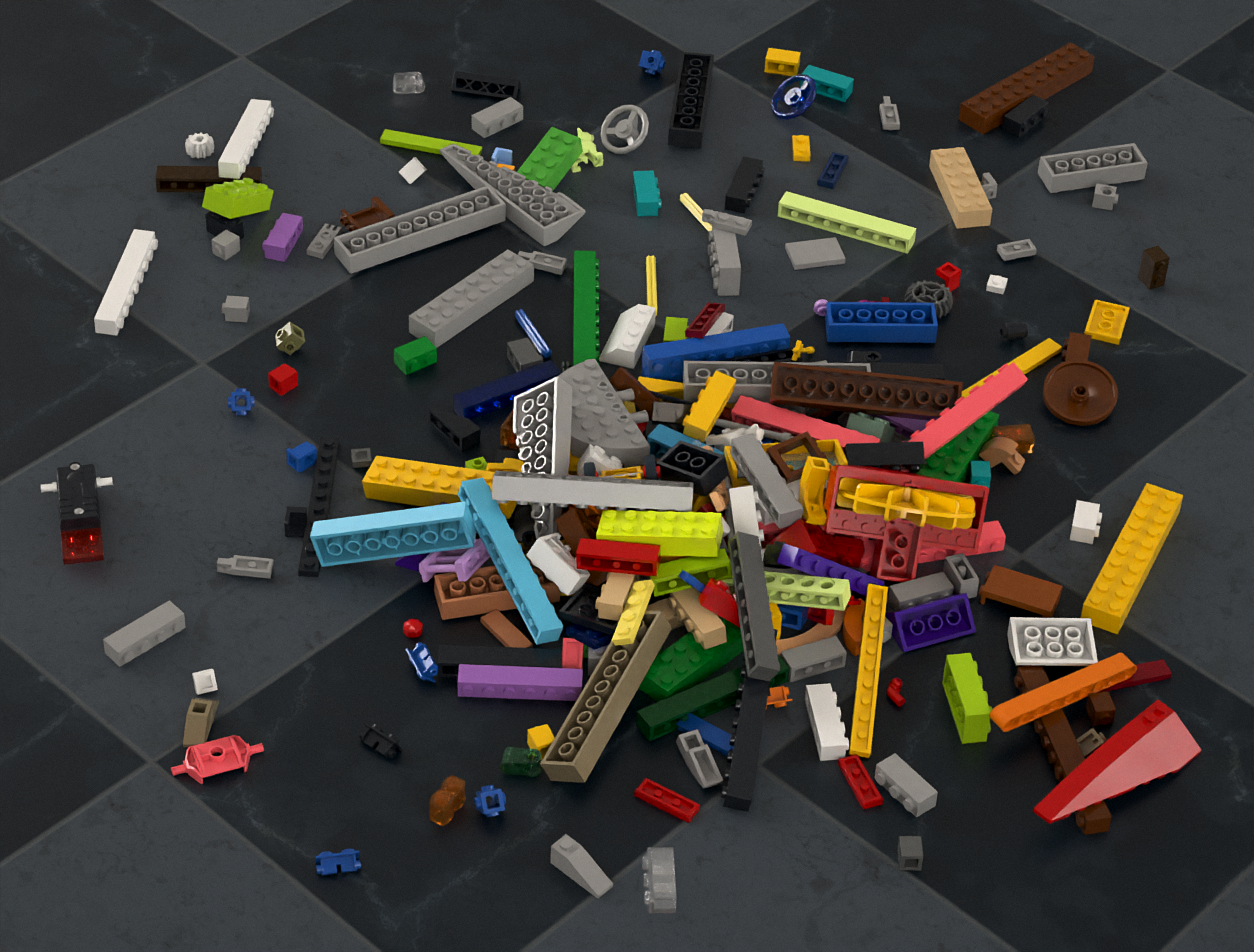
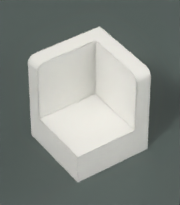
[399,157,427,184]

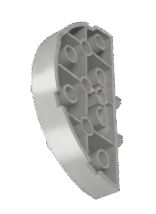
[558,359,650,467]

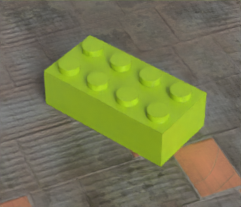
[202,178,274,219]
[942,653,993,744]

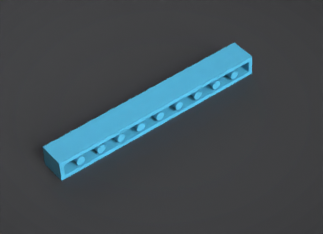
[458,478,563,645]

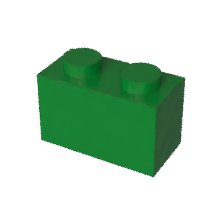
[394,336,437,375]

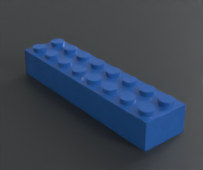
[642,323,790,383]

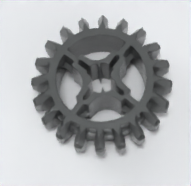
[904,280,953,319]

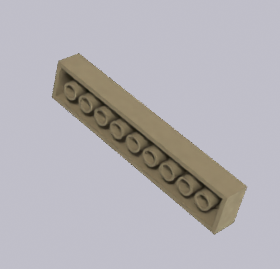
[540,611,672,783]

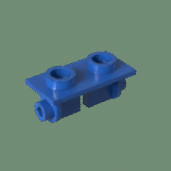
[406,642,439,683]
[315,849,361,876]

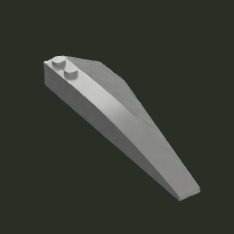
[440,143,585,246]
[513,376,572,540]

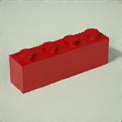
[576,538,661,577]

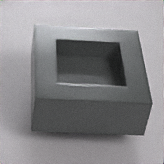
[351,448,372,468]

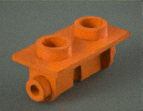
[766,686,793,709]

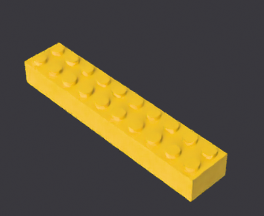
[1080,483,1183,634]

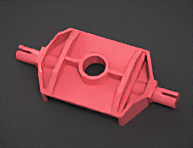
[171,735,264,784]

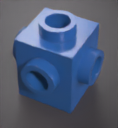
[639,50,666,75]
[228,388,255,415]
[474,785,506,817]

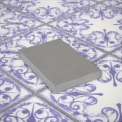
[785,237,846,270]

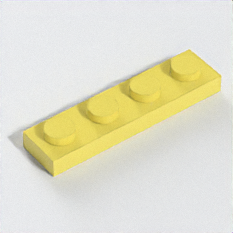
[612,580,655,646]

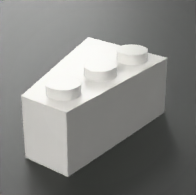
[526,532,590,595]

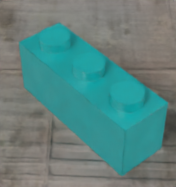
[800,65,854,102]
[633,171,661,216]

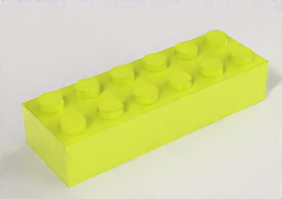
[596,510,723,557]

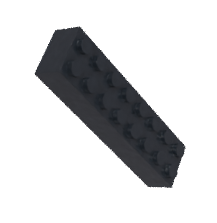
[668,52,714,148]

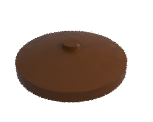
[1043,360,1118,426]

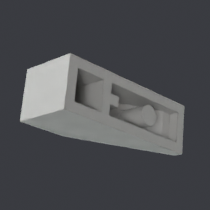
[550,834,613,899]

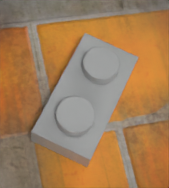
[997,239,1037,261]

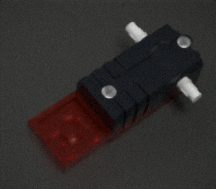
[41,462,113,565]

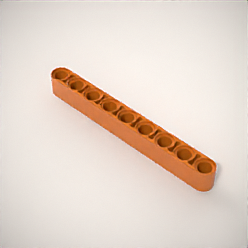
[989,653,1137,732]

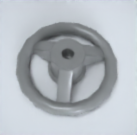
[600,105,649,154]

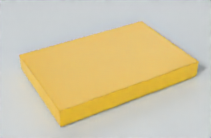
[1084,300,1130,345]

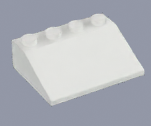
[1007,617,1098,666]

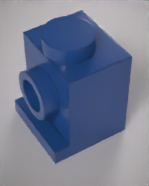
[286,441,317,473]

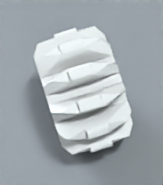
[185,132,214,159]

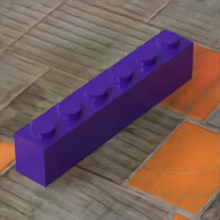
[777,544,885,596]

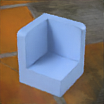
[491,147,512,166]

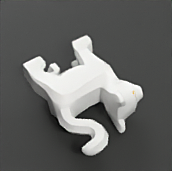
[706,424,764,452]

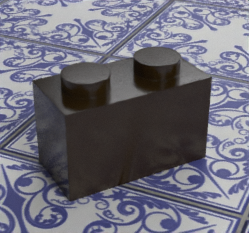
[1138,246,1170,290]

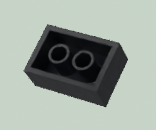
[656,440,730,497]

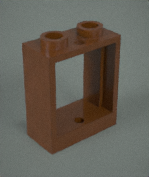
[766,431,827,484]

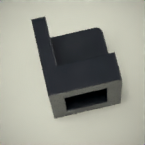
[284,506,307,538]

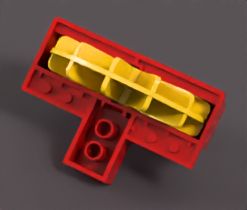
[823,465,989,582]

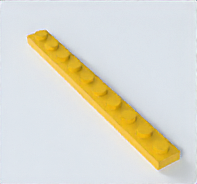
[849,583,888,758]

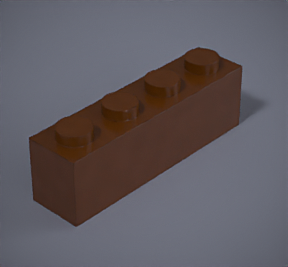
[554,508,608,587]

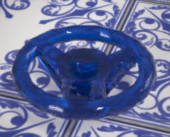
[771,74,817,120]

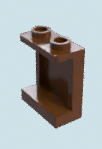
[340,196,395,232]

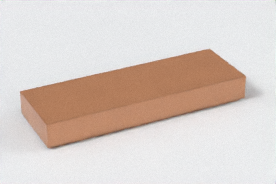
[481,609,533,648]

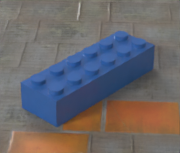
[825,302,938,343]

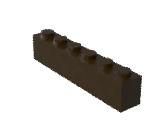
[156,166,262,193]

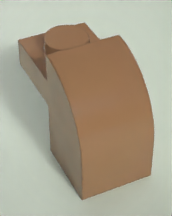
[979,437,1025,475]

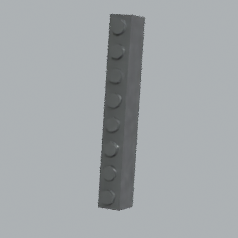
[727,531,780,681]

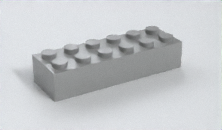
[1038,143,1148,193]

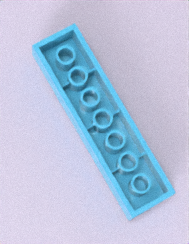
[310,501,477,567]

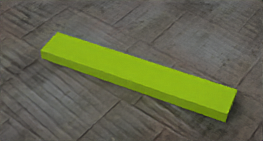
[380,129,482,155]

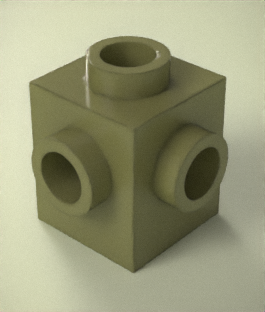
[275,322,305,355]

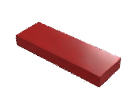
[838,754,883,810]
[634,778,700,823]

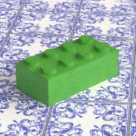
[517,127,583,192]

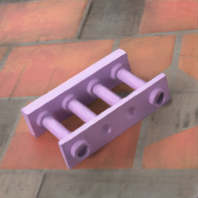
[419,538,490,582]

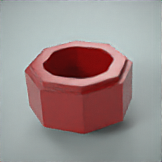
[403,619,423,638]

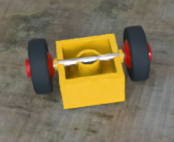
[581,455,661,480]

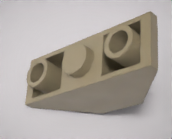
[183,698,219,747]

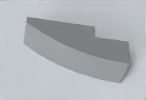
[676,729,723,789]

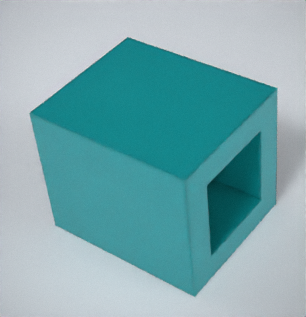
[969,461,991,488]

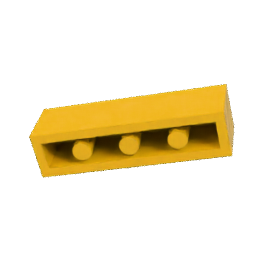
[682,370,737,443]

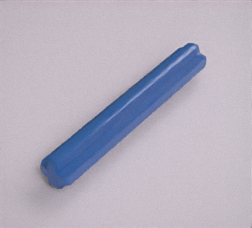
[515,309,552,358]

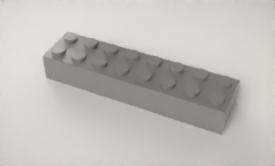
[409,249,534,348]

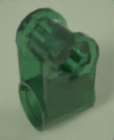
[500,746,542,777]

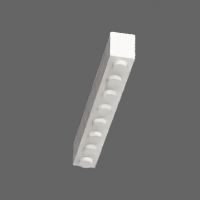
[218,99,274,179]
[94,229,158,335]

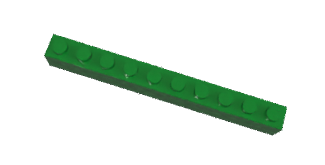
[573,251,599,366]

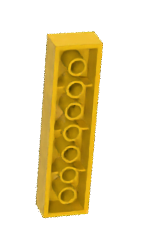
[362,456,517,519]

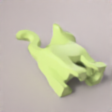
[571,128,604,173]

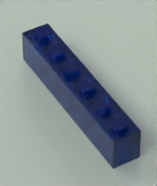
[453,360,562,420]

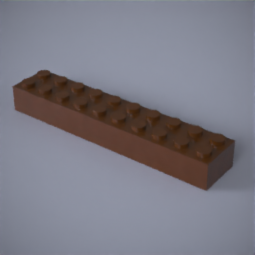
[959,42,1095,134]
[769,362,963,421]

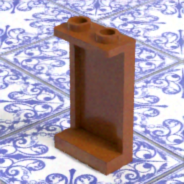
[978,565,1063,618]

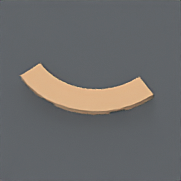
[701,445,729,512]
[776,605,848,656]

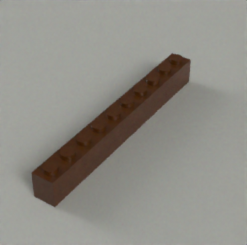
[1014,665,1112,835]

